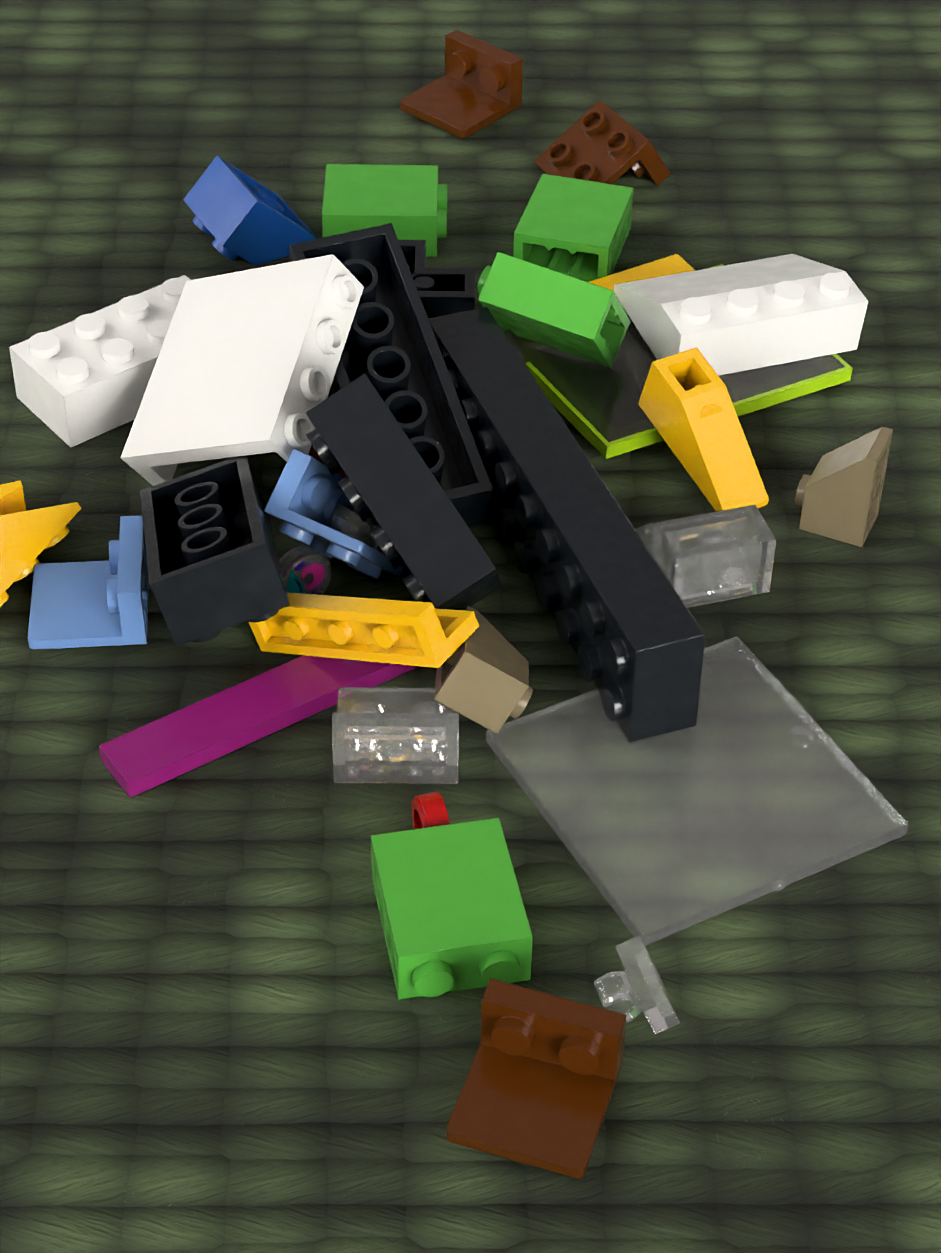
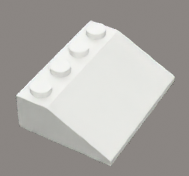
[614,254,868,376]

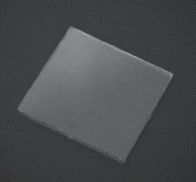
[486,636,909,947]

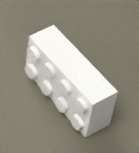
[9,275,191,448]

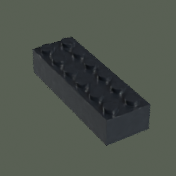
[289,223,493,527]

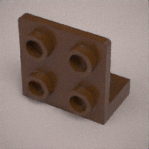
[400,30,523,138]
[535,100,670,186]
[446,978,627,1179]

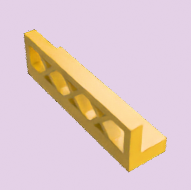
[248,592,479,668]

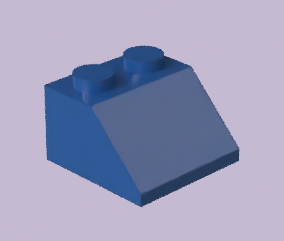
[183,155,319,266]

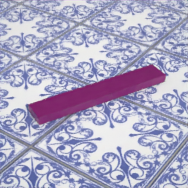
[99,655,419,798]

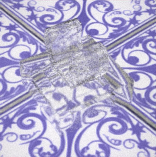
[594,935,680,1034]

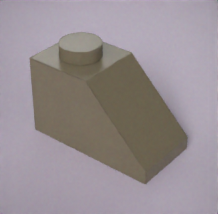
[795,427,893,547]
[434,605,533,734]

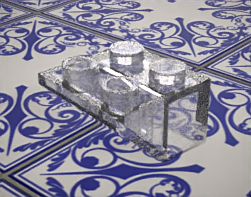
[635,504,777,608]

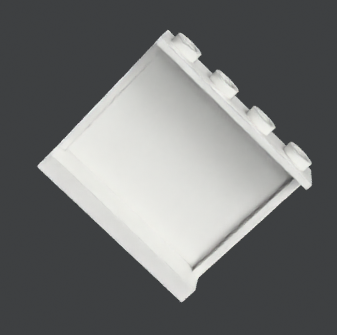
[120,254,364,486]

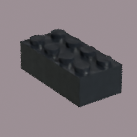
[306,374,502,610]
[140,455,290,646]

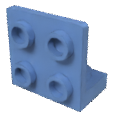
[264,449,404,579]
[28,515,149,649]

